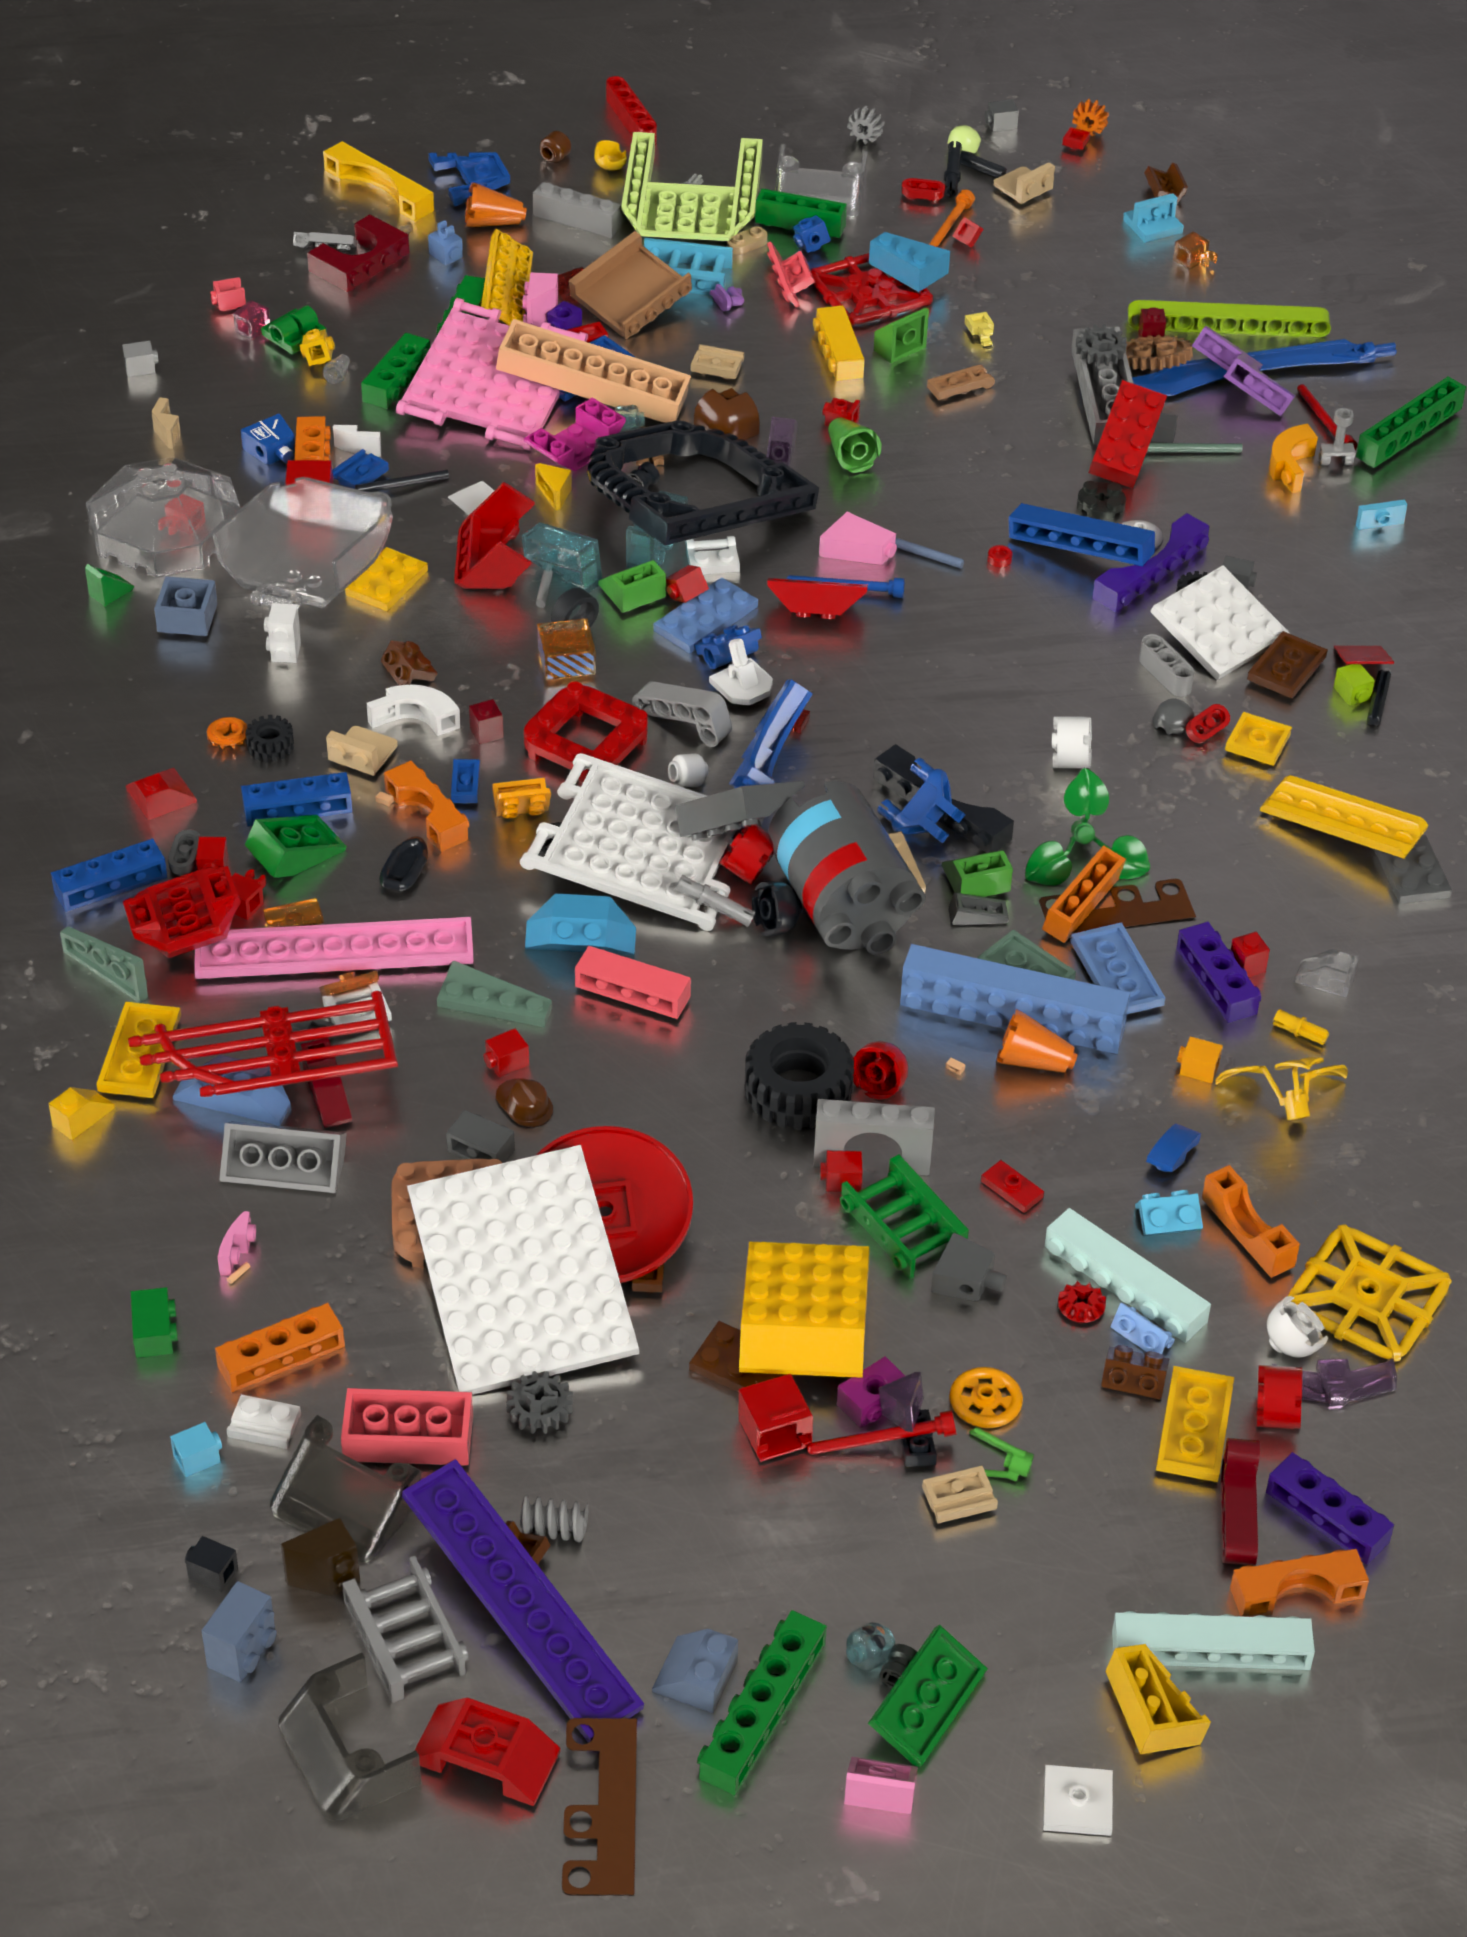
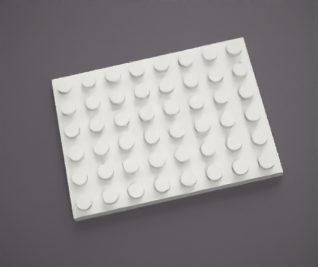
[407,1145,639,1395]

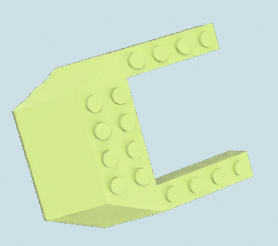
[621,132,763,241]

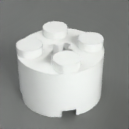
[1052,716,1092,769]

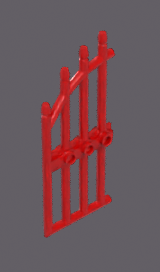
[128,991,398,1097]

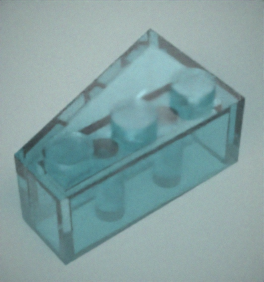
[521,522,602,593]

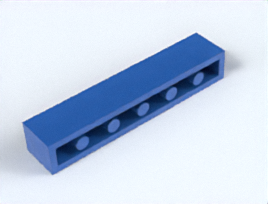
[1009,503,1155,566]

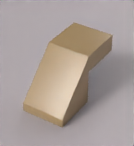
[151,397,181,449]

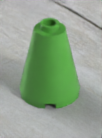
[828,417,882,473]

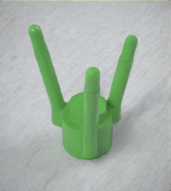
[969,1427,1034,1482]

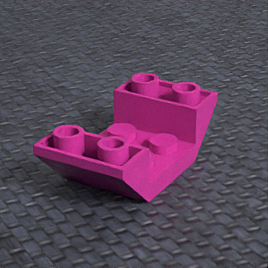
[524,397,626,471]

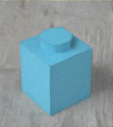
[170,1422,222,1477]

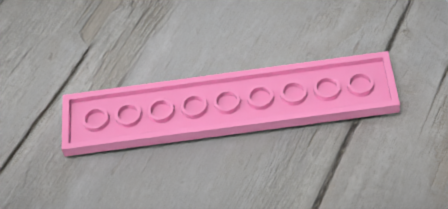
[194,917,474,979]

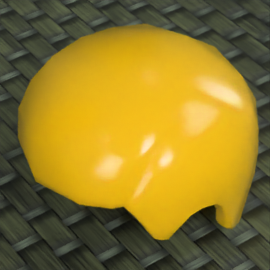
[594,140,627,171]

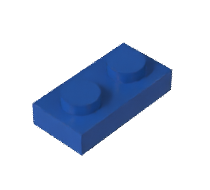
[451,759,480,803]

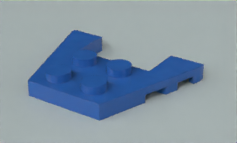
[429,152,510,206]

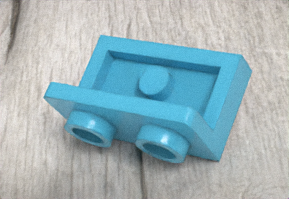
[1135,1190,1203,1236]

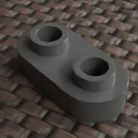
[168,830,201,875]

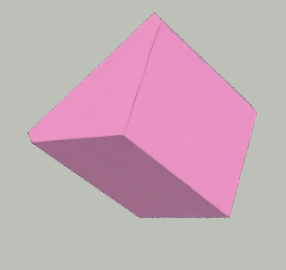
[844,1757,918,1814]

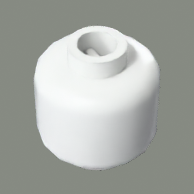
[668,753,709,788]

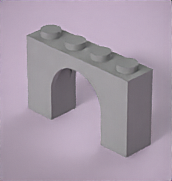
[813,1099,935,1175]

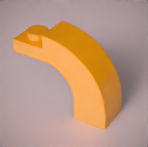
[1269,423,1318,493]

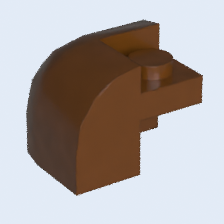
[694,388,760,440]

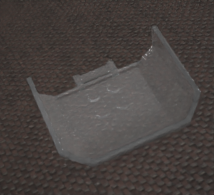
[213,477,393,611]

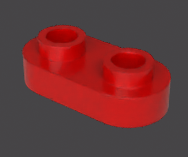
[901,178,945,201]
[1186,704,1230,743]

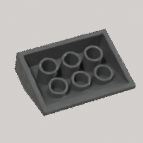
[675,781,805,841]

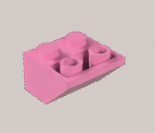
[523,272,558,327]

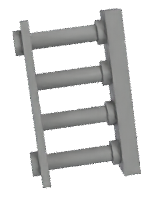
[342,1556,469,1703]

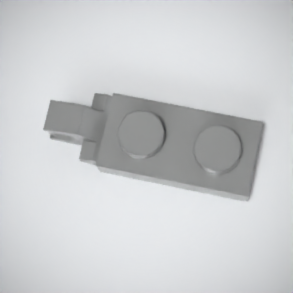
[293,232,357,251]

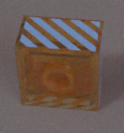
[537,618,596,680]

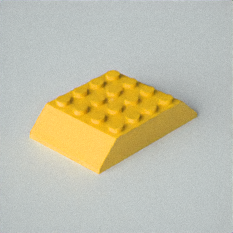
[739,1241,870,1378]

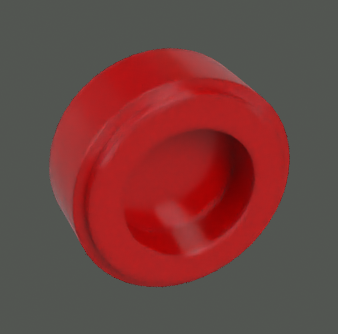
[987,545,1012,568]

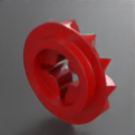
[1058,1280,1106,1323]

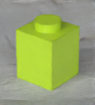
[1333,664,1375,706]

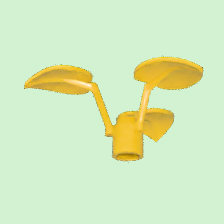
[1215,1057,1348,1121]

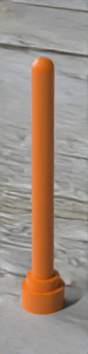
[929,189,975,247]

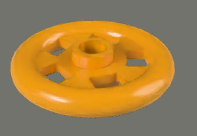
[949,1367,1023,1428]

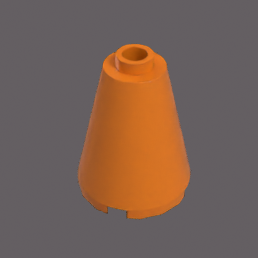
[465,182,527,228]
[996,1009,1078,1073]

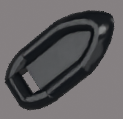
[379,836,428,892]

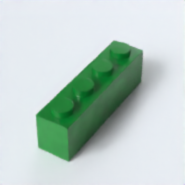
[755,189,847,238]
[436,275,485,335]

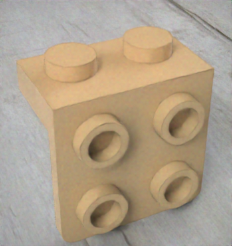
[993,163,1055,204]
[326,726,398,776]

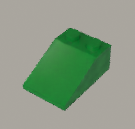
[245,815,347,878]

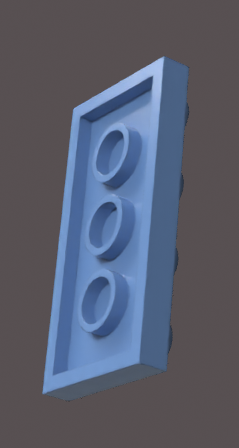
[653,577,758,654]
[1070,922,1165,1014]

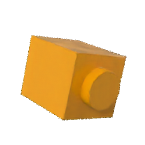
[1177,1036,1223,1084]

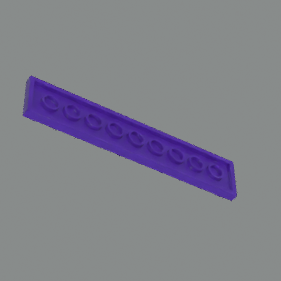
[402,1459,644,1743]

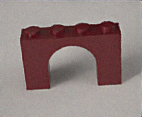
[307,214,410,292]

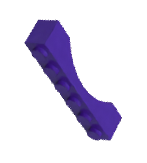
[1092,513,1210,612]

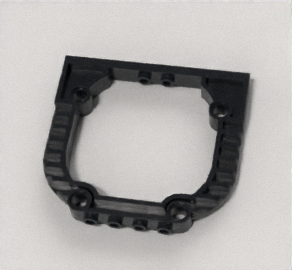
[587,421,819,545]

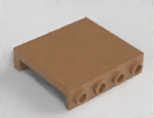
[569,231,692,340]

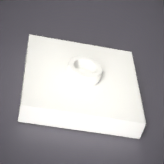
[1043,1765,1113,1836]

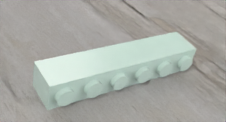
[1045,1208,1211,1343]
[1112,1611,1315,1670]

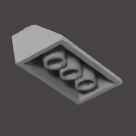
[533,182,628,238]
[220,1121,347,1193]

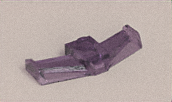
[1271,1359,1397,1405]

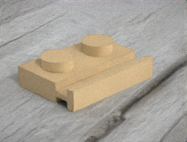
[691,345,744,379]
[922,1466,998,1524]

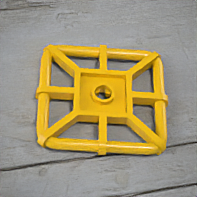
[1288,1224,1452,1362]

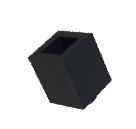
[185,1536,238,1592]

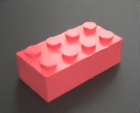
[341,1388,473,1465]

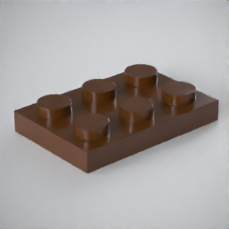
[1247,631,1328,698]
[689,1321,787,1392]

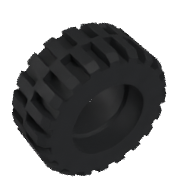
[744,1022,854,1130]

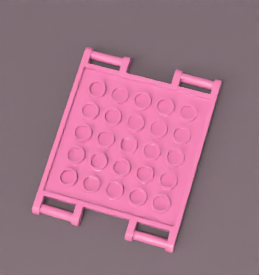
[396,298,588,451]

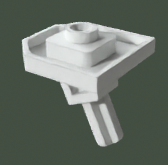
[709,638,773,705]

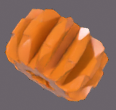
[1072,98,1109,137]

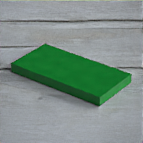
[868,1625,988,1767]

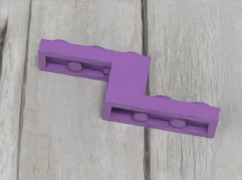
[1192,326,1295,416]

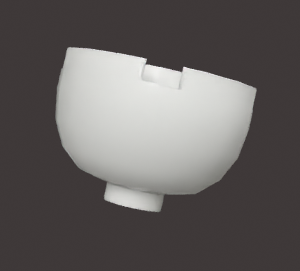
[1267,1296,1328,1358]

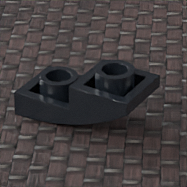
[898,1408,937,1467]

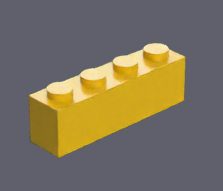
[813,305,864,381]

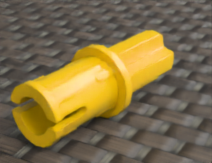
[1272,1009,1329,1045]

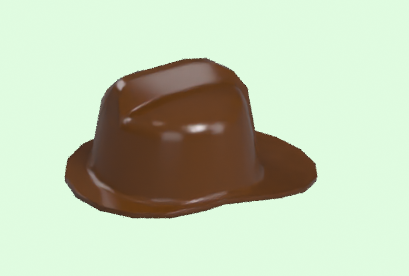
[496,1078,553,1127]

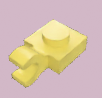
[965,312,994,347]

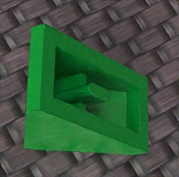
[85,564,134,606]

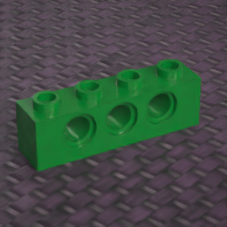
[361,332,430,409]

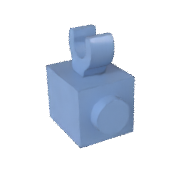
[428,220,463,265]

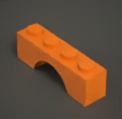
[384,760,469,852]
[1202,1165,1300,1278]
[1230,1549,1369,1617]

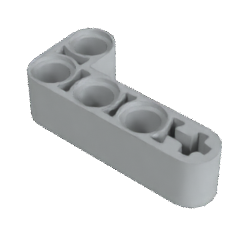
[632,681,732,747]

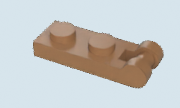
[927,365,995,400]

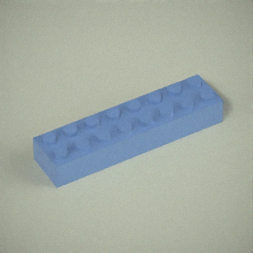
[900,944,1130,1054]

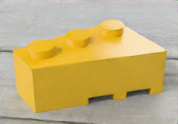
[1105,1644,1211,1754]

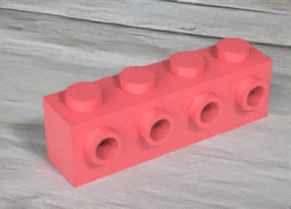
[575,946,691,1019]

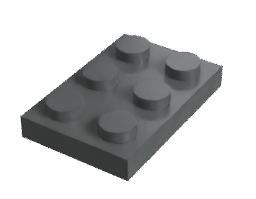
[1374,835,1452,904]

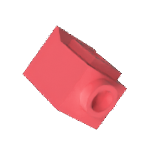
[210,277,246,311]

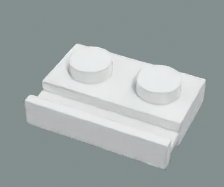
[227,1394,301,1449]

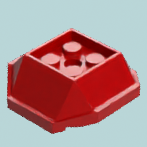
[123,866,241,958]

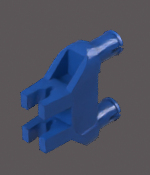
[877,758,965,843]

